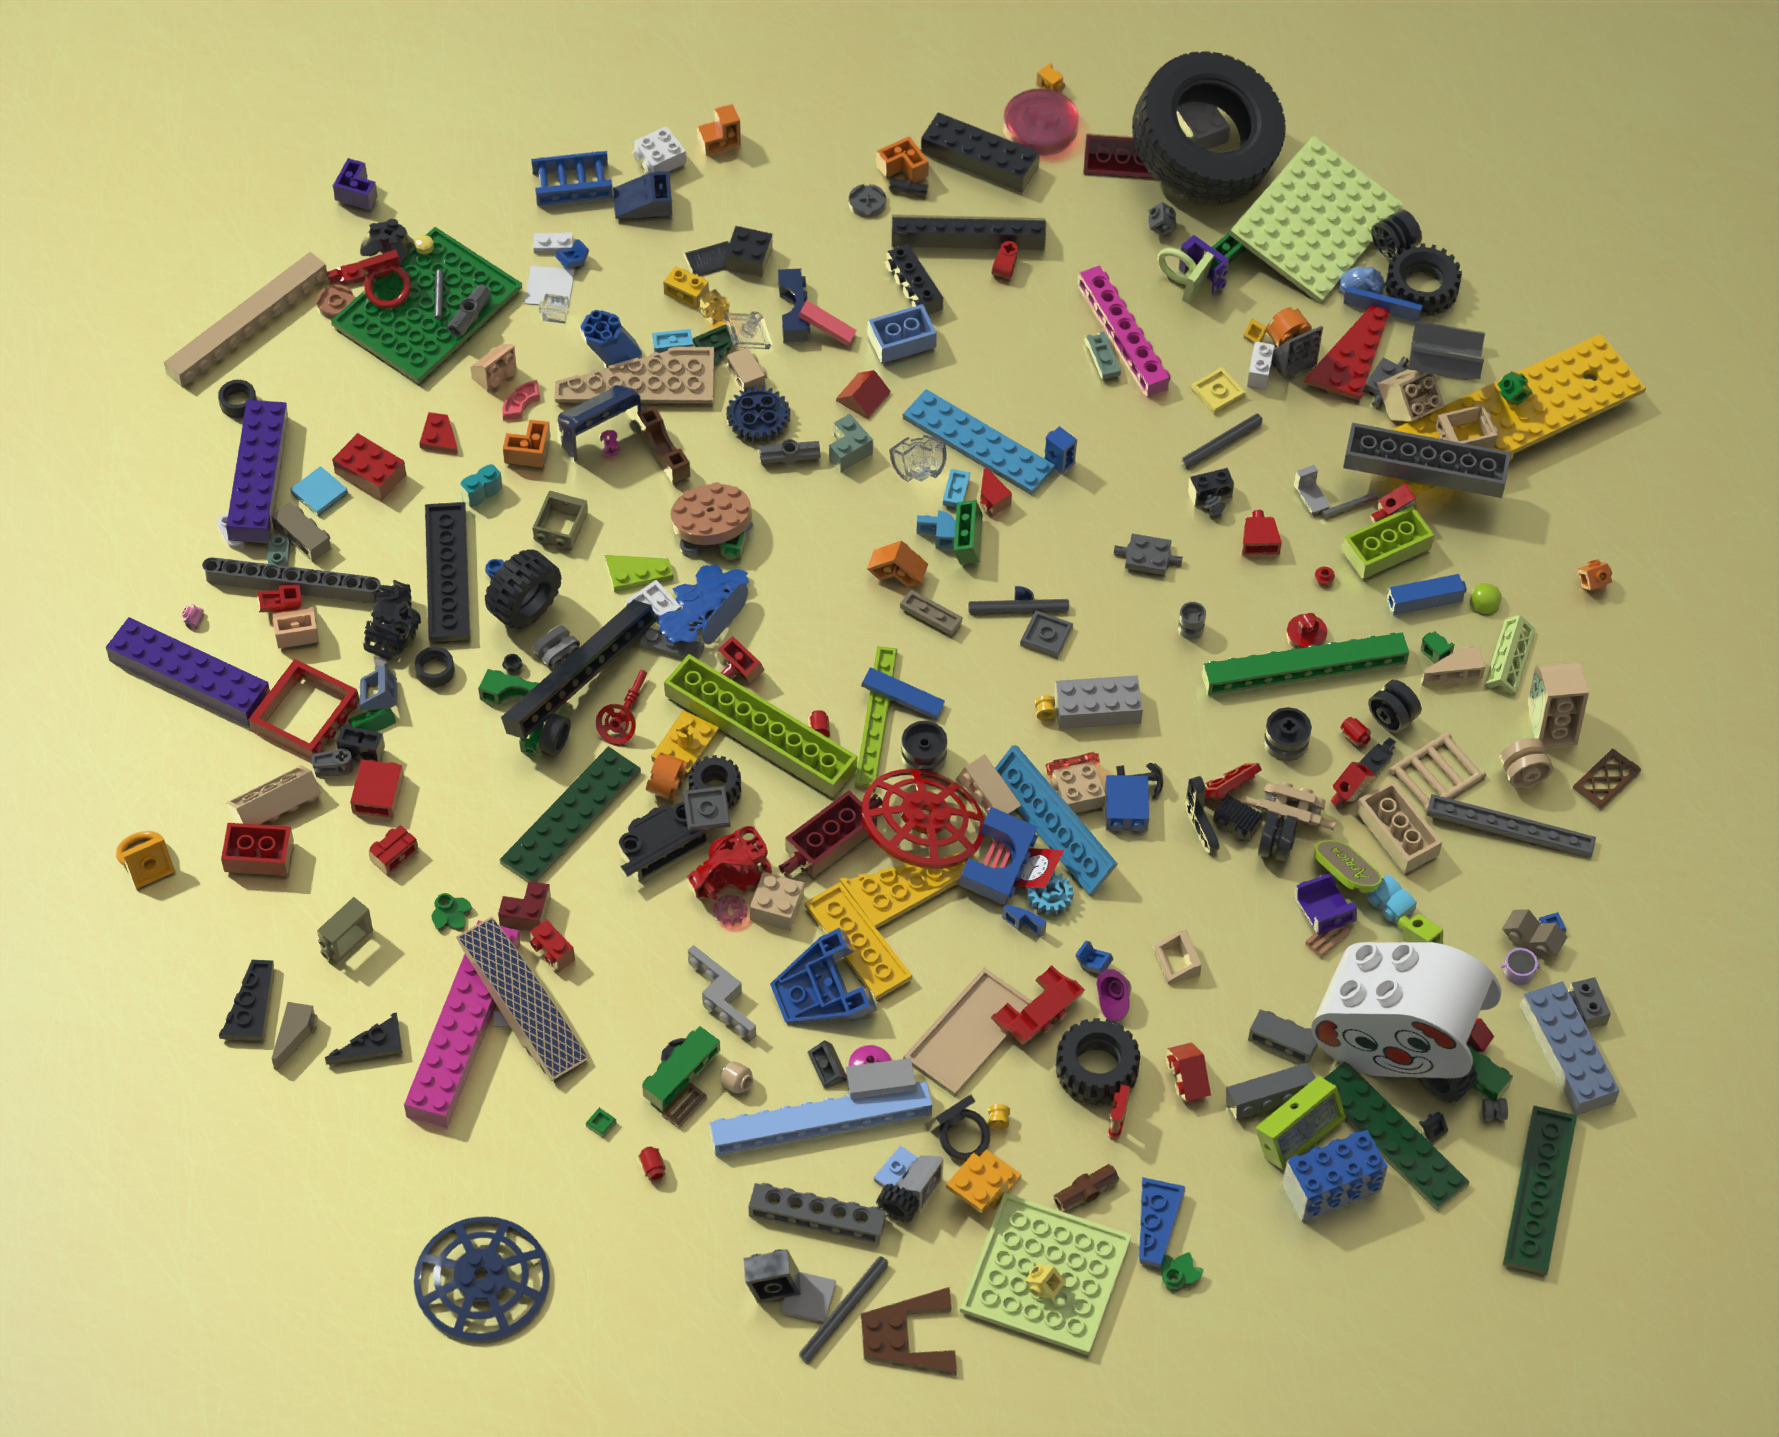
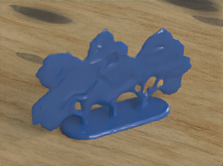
[657,564,749,644]

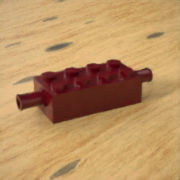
[779,790,883,878]

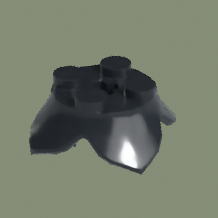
[360,219,415,264]

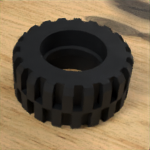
[485,549,562,629]
[1056,1018,1140,1105]

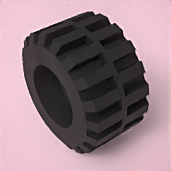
[688,755,741,810]
[1420,1064,1477,1103]

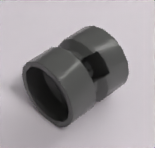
[1178,602,1206,639]

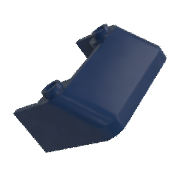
[556,385,641,462]

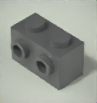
[1568,977,1611,1029]

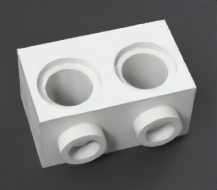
[1247,342,1274,389]

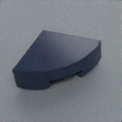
[1014,586,1034,600]

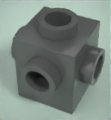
[1148,202,1176,237]

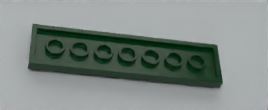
[500,746,641,883]
[1323,1062,1470,1211]
[1502,1106,1577,1275]

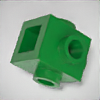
[1497,371,1533,406]

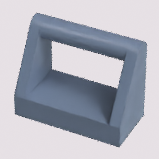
[359,665,397,710]

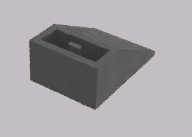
[1272,326,1323,379]

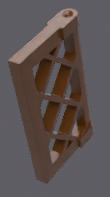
[1573,748,1641,809]

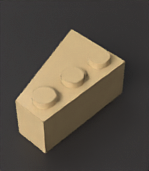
[956,754,1021,815]

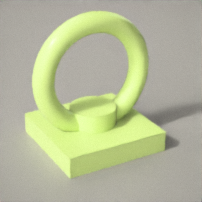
[1157,248,1214,303]

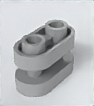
[533,625,580,668]

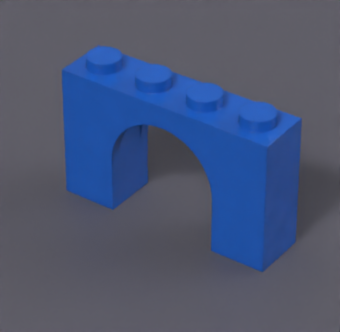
[957,807,1038,905]

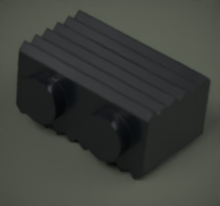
[1213,794,1263,841]

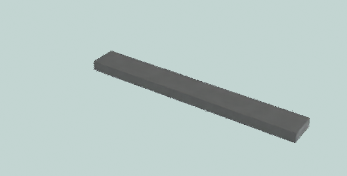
[1426,794,1596,858]

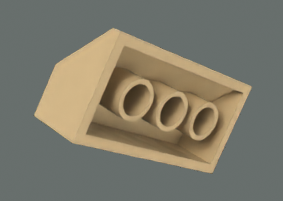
[226,765,322,825]

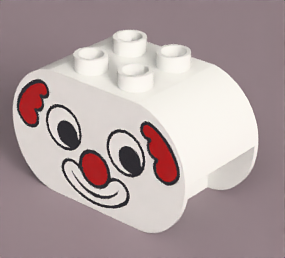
[1311,942,1502,1078]

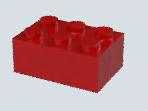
[332,433,406,501]
[221,823,294,876]

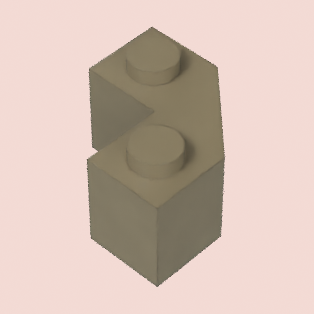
[1502,909,1568,957]

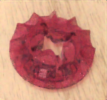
[713,894,748,926]

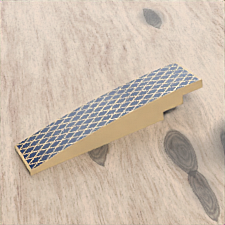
[455,917,589,1081]

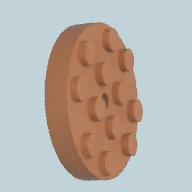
[671,482,752,545]

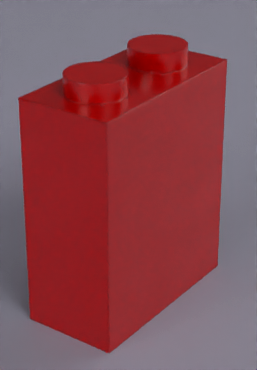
[350,759,404,818]

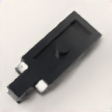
[1359,737,1396,776]

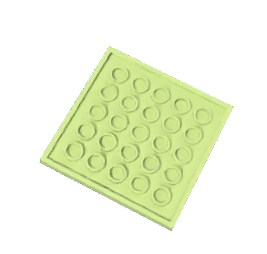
[960,1193,1132,1356]

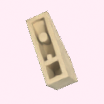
[1421,647,1485,685]

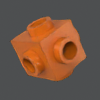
[1577,559,1613,590]

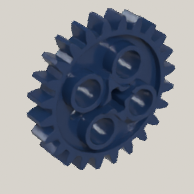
[726,386,790,442]

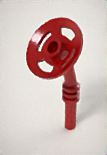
[596,670,647,744]

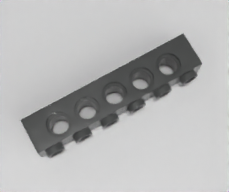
[748,1183,886,1245]

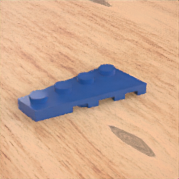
[1139,1177,1186,1268]

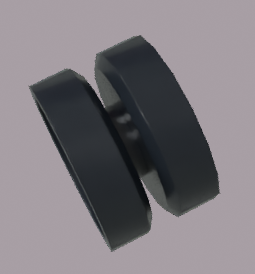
[1368,680,1422,733]
[1263,707,1312,761]
[901,721,947,772]
[1258,810,1298,863]

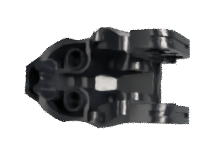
[362,580,421,661]

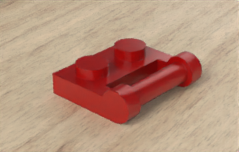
[1108,1085,1130,1140]

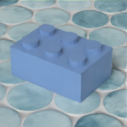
[868,304,937,364]

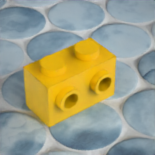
[663,266,709,309]

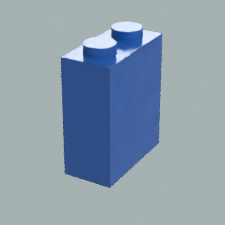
[1105,775,1149,831]

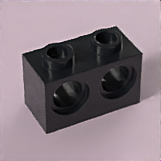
[1188,468,1234,506]
[336,724,385,762]

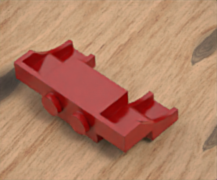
[991,965,1085,1045]

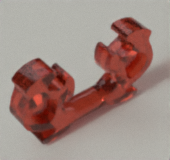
[1045,752,1100,775]

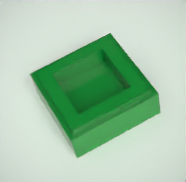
[585,1107,617,1138]

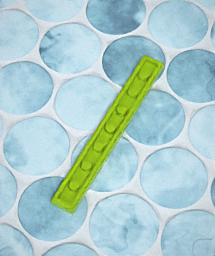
[855,646,898,791]

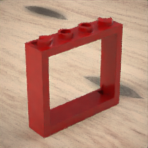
[248,659,359,760]

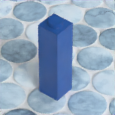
[1387,574,1467,615]

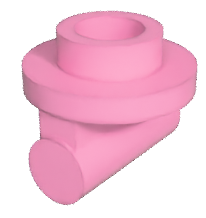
[181,604,204,629]

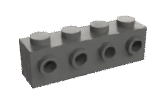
[1226,1063,1316,1120]

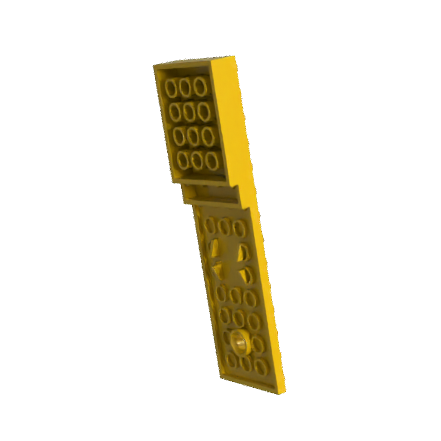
[1387,333,1646,507]

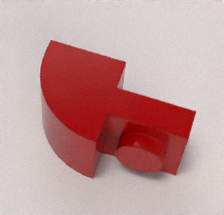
[257,585,302,613]

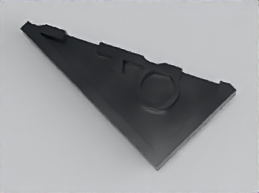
[325,1012,402,1065]

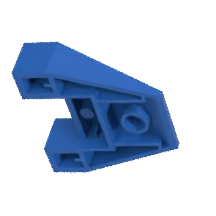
[770,928,878,1023]

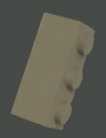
[271,502,331,562]

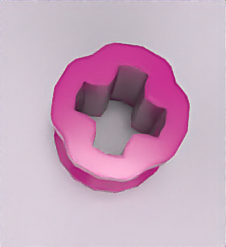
[600,430,620,457]

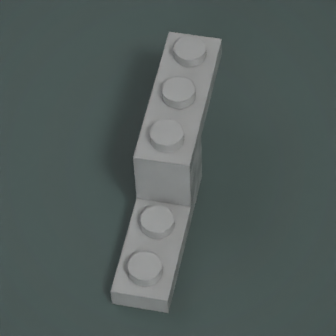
[688,945,756,1041]

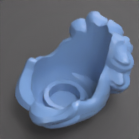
[1340,266,1385,295]

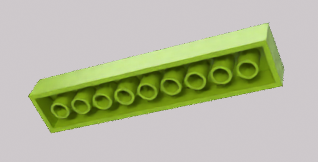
[664,654,858,798]

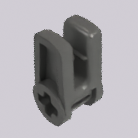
[311,748,354,776]

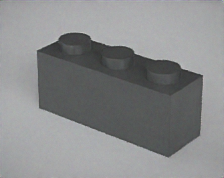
[1248,1009,1318,1065]

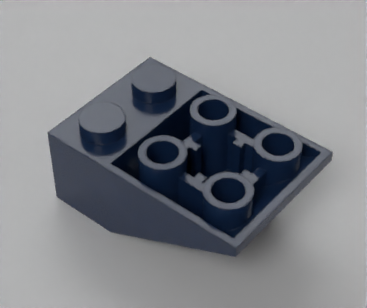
[613,171,673,219]

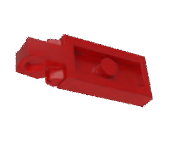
[327,262,376,285]

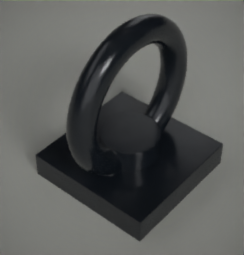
[925,1094,991,1162]

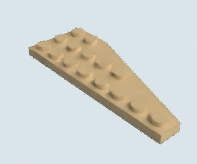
[555,347,714,404]

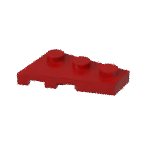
[1205,763,1262,799]

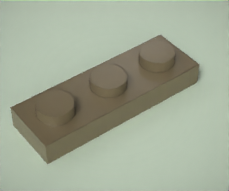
[900,590,963,636]

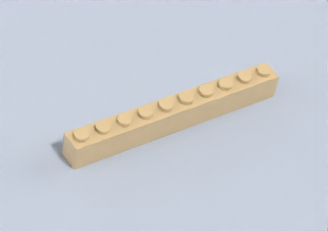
[164,252,328,387]

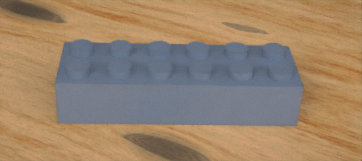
[1520,981,1620,1115]

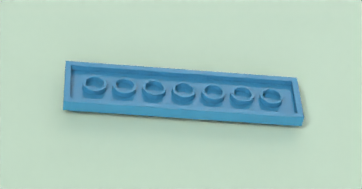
[903,389,1055,495]
[995,745,1118,894]

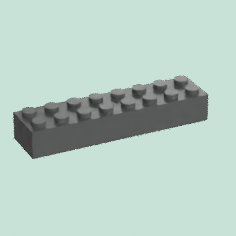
[1343,423,1511,498]

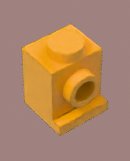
[1036,63,1066,97]

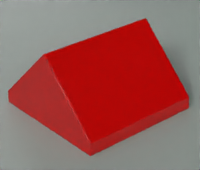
[836,370,891,419]

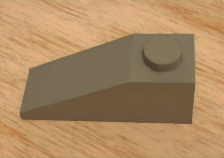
[271,1002,318,1070]

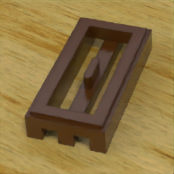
[662,1083,707,1129]

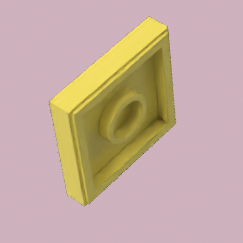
[1190,367,1246,415]

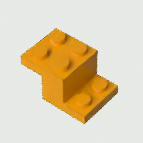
[946,1149,1022,1213]

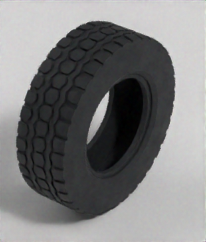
[1132,51,1286,203]

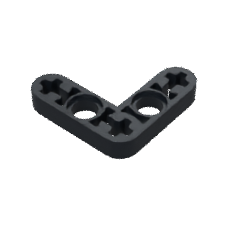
[1185,776,1219,853]

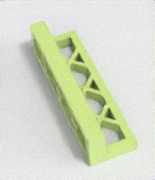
[1485,615,1535,695]

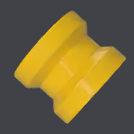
[1035,695,1057,721]
[988,1104,1010,1130]

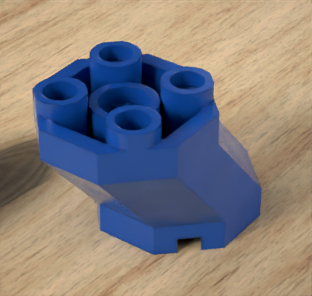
[580,310,642,368]

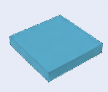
[290,466,348,516]

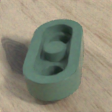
[267,534,290,566]

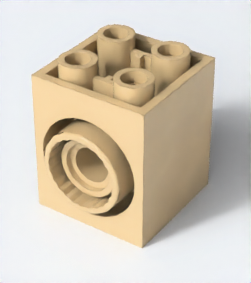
[1377,370,1445,422]

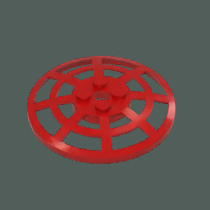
[861,769,985,869]

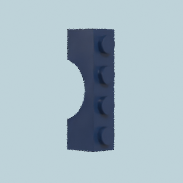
[778,268,810,343]

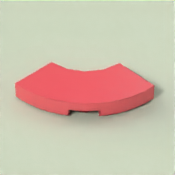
[502,380,540,420]

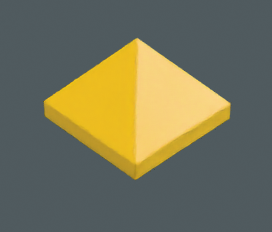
[1243,318,1266,343]

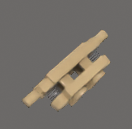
[1244,782,1336,831]

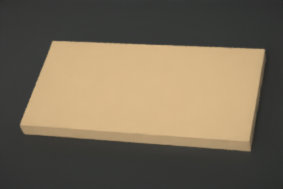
[903,967,1032,1097]

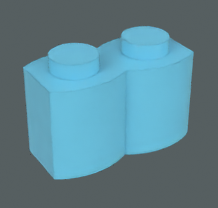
[1368,874,1417,924]

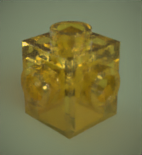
[699,289,730,325]

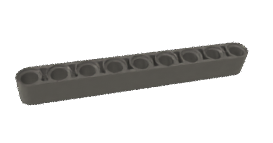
[202,557,382,603]

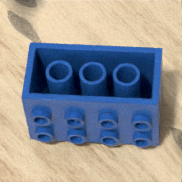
[1282,1130,1388,1222]

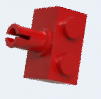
[718,636,765,684]

